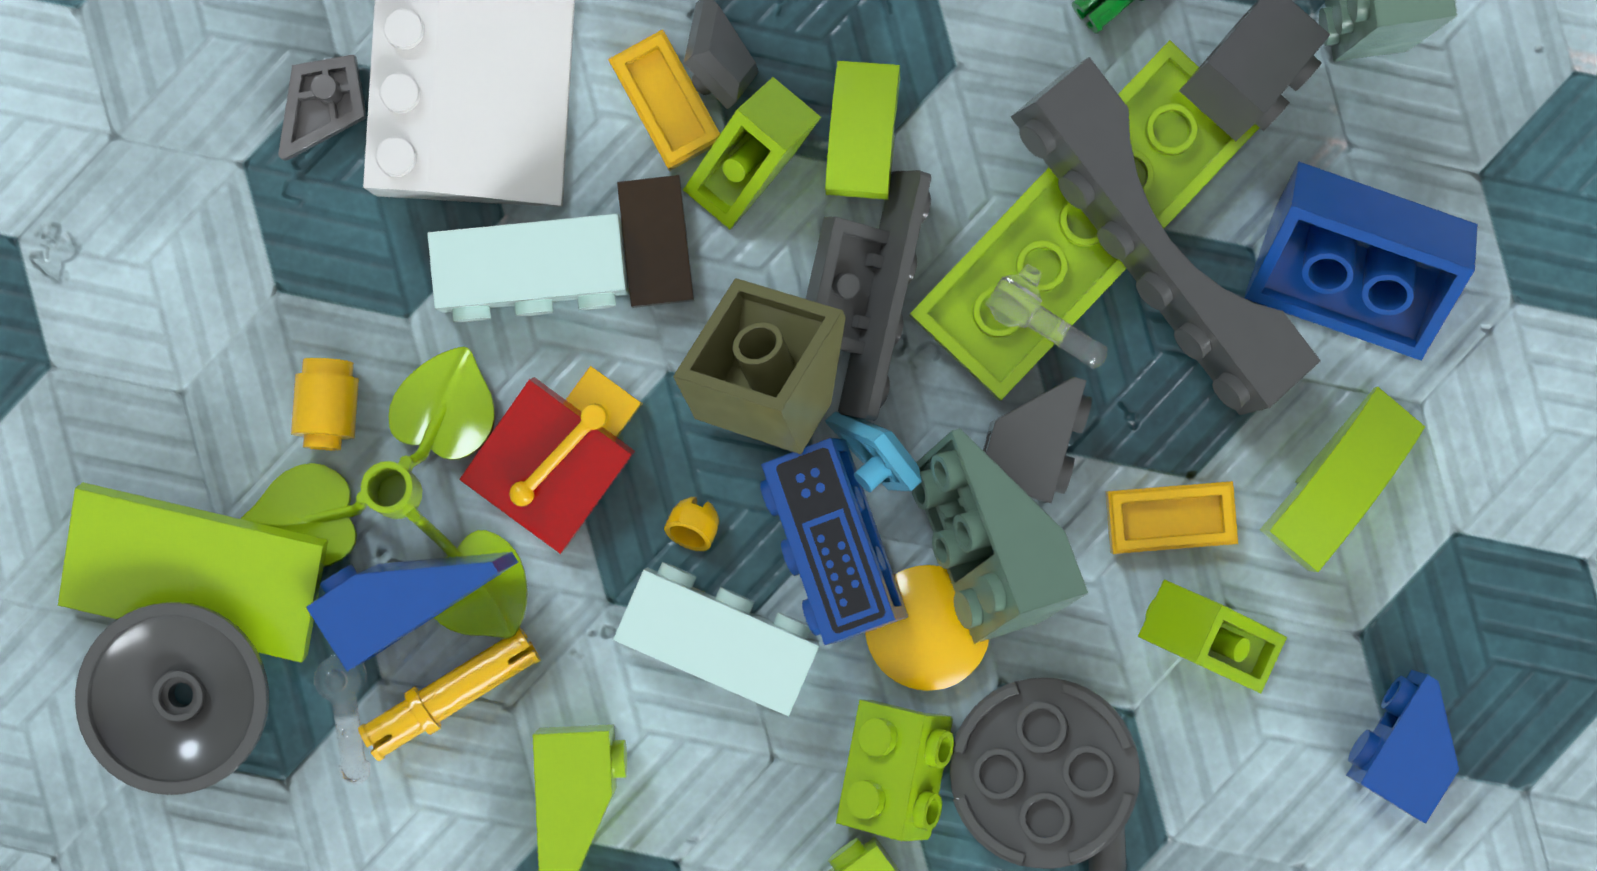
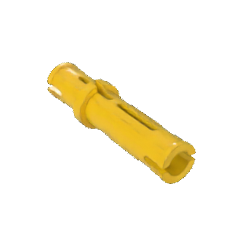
[358,627,541,761]

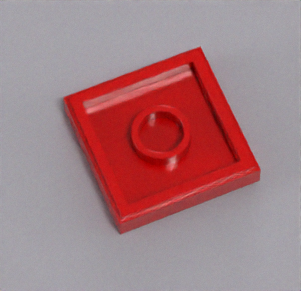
[459,377,635,554]

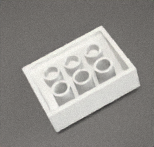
[363,0,575,207]

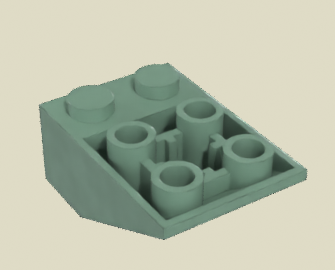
[911,428,1088,644]

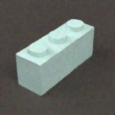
[427,214,630,322]
[613,562,819,717]

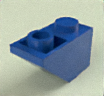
[1346,669,1459,824]

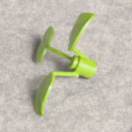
[240,346,528,639]

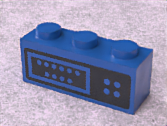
[760,438,908,645]

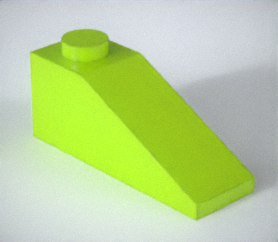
[532,724,627,871]

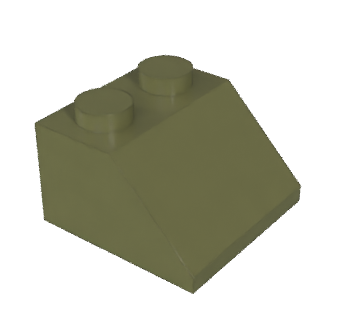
[673,278,846,454]

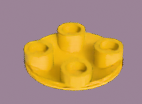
[865,565,990,691]

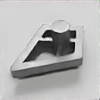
[278,55,367,161]

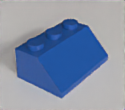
[1245,161,1478,361]

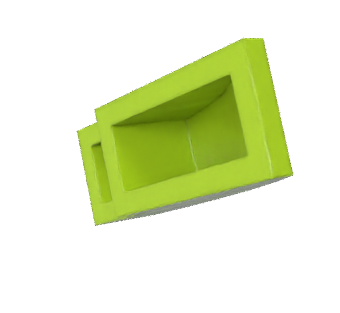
[1260,386,1425,572]

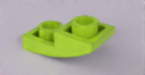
[825,61,900,200]

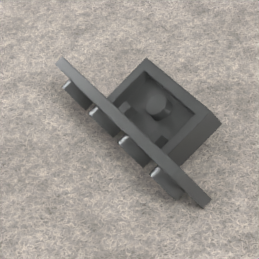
[806,170,931,421]

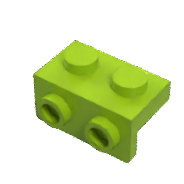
[836,699,954,841]

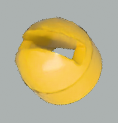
[664,496,719,551]

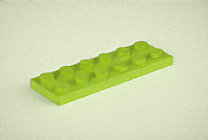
[909,40,1259,401]

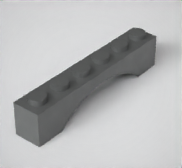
[1011,57,1321,415]

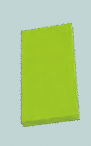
[57,482,328,663]

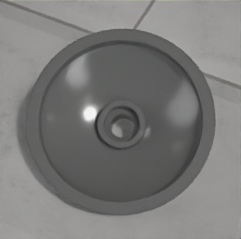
[75,602,269,795]

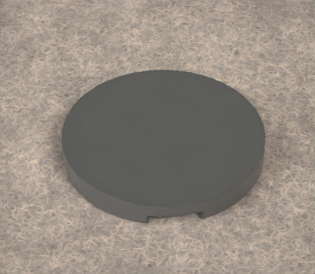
[950,677,1140,869]

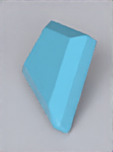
[825,411,922,492]

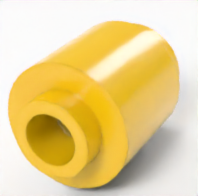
[291,358,359,451]

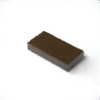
[617,175,694,308]

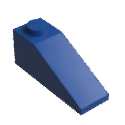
[306,552,518,671]

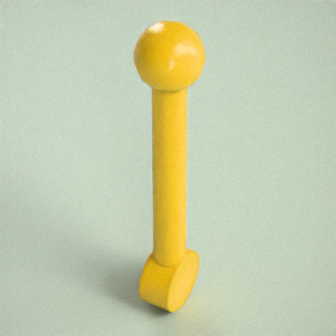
[509,403,608,506]

